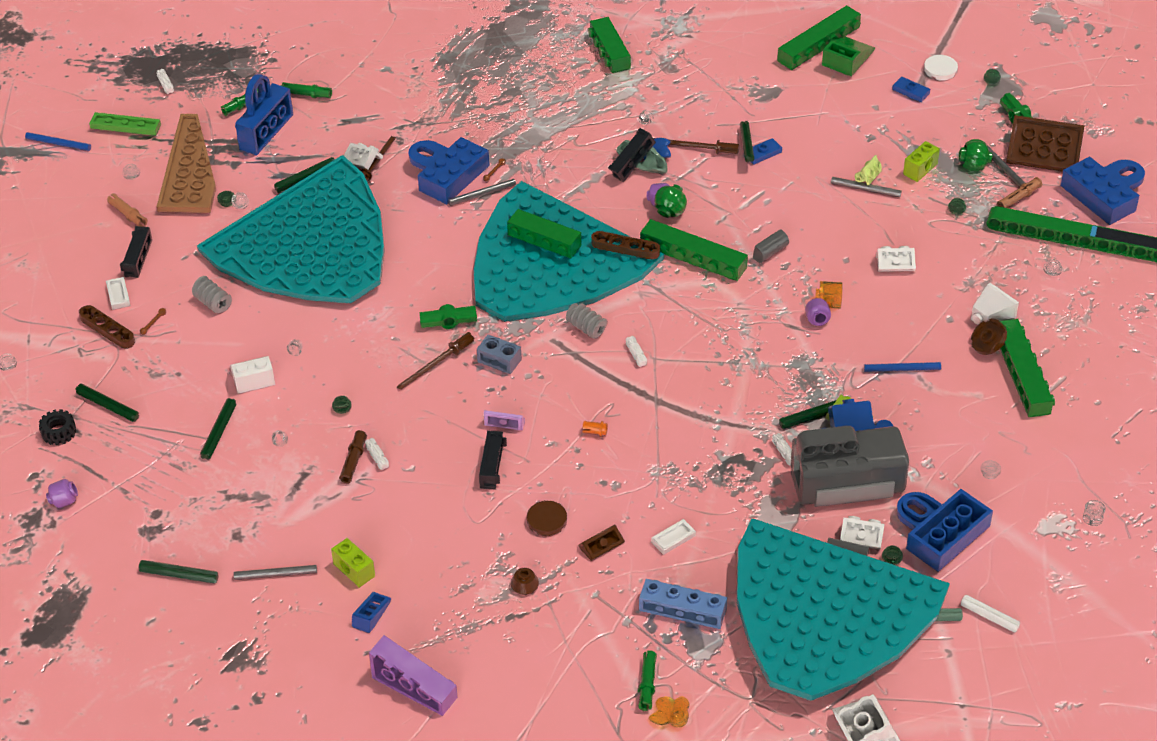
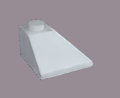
[971,283,1019,325]

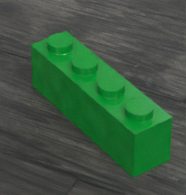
[588,17,631,73]
[507,209,582,259]

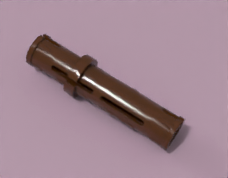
[339,430,367,484]

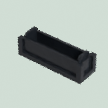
[608,128,656,182]
[120,226,152,278]
[479,430,507,490]

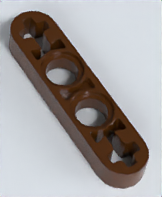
[591,231,660,260]
[79,305,135,349]

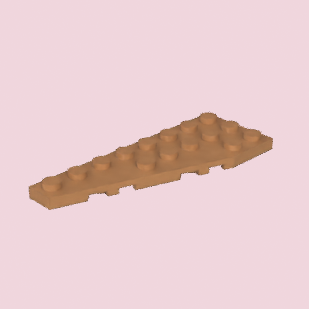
[157,114,216,213]

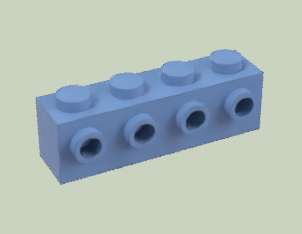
[639,579,727,629]

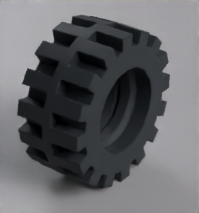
[39,409,76,445]

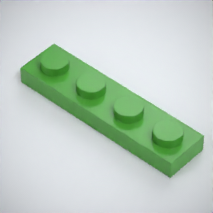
[89,112,161,136]

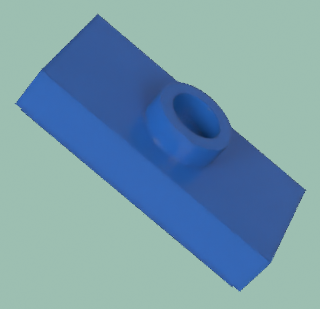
[892,76,931,102]
[750,138,782,165]

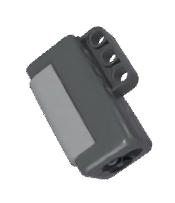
[791,426,909,507]

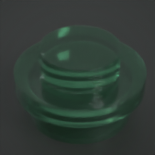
[984,69,1001,84]
[217,191,235,207]
[948,198,966,214]
[332,396,352,414]
[882,545,903,565]

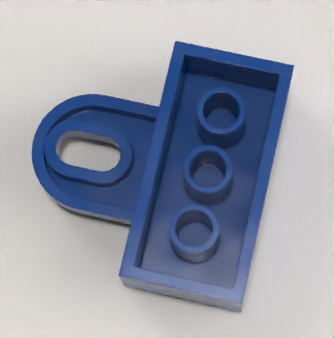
[235,74,293,155]
[408,137,490,205]
[1060,156,1145,225]
[897,489,993,572]

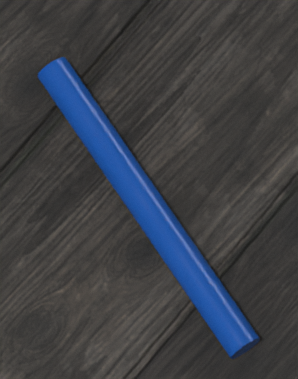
[25,132,91,151]
[864,362,941,372]

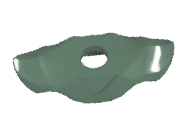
[616,140,668,174]

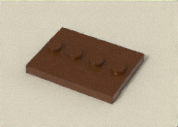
[1006,115,1085,172]

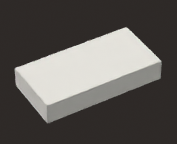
[106,277,131,310]
[651,519,696,555]

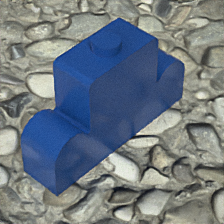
[821,399,893,431]

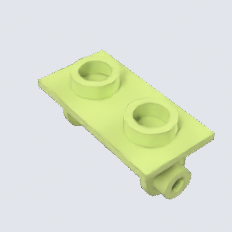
[855,155,882,186]

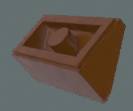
[578,525,625,561]

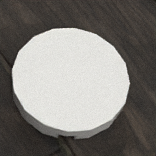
[924,55,958,81]

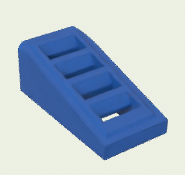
[352,592,391,633]

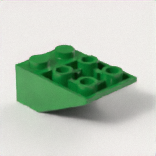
[822,37,875,77]

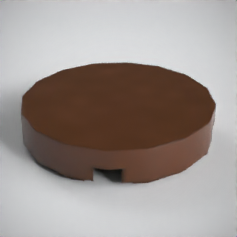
[971,319,1007,355]
[527,500,567,536]

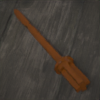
[360,136,396,181]
[653,138,739,154]
[397,332,475,390]

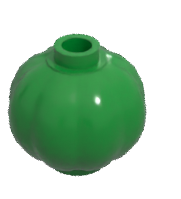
[958,139,992,171]
[654,184,687,218]

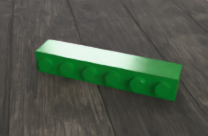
[777,5,861,70]
[640,219,748,281]
[1000,319,1055,417]

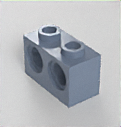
[477,334,522,374]

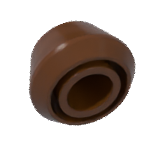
[511,568,539,595]

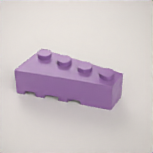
[369,635,458,716]

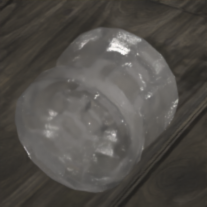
[1083,500,1106,526]

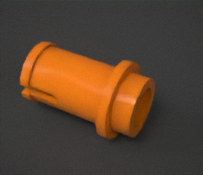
[582,421,608,437]

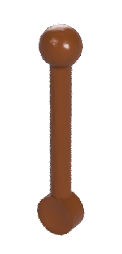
[483,158,506,181]
[140,308,166,335]

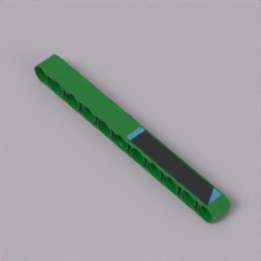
[986,206,1157,262]

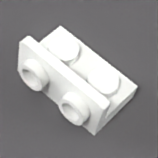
[344,143,383,170]
[876,246,916,272]
[840,516,885,550]

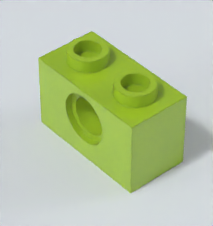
[903,141,940,182]
[331,538,375,588]

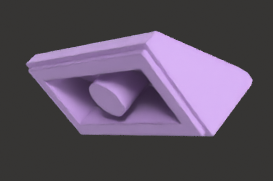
[484,410,525,431]

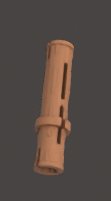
[996,177,1043,208]
[107,193,148,227]

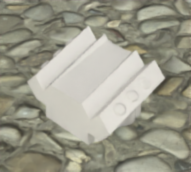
[832,694,900,741]

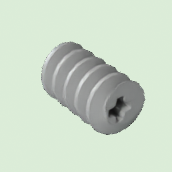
[192,276,232,313]
[566,303,608,339]

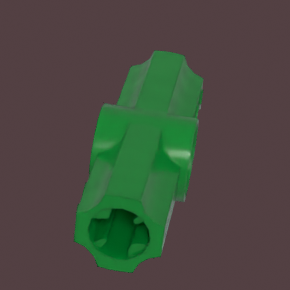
[1000,93,1033,124]
[419,304,477,329]

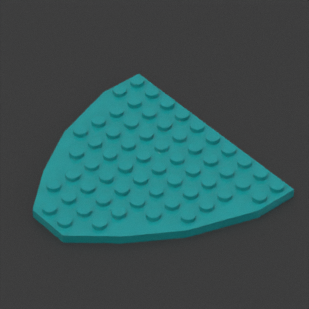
[197,155,385,303]
[474,181,664,322]
[736,518,950,701]

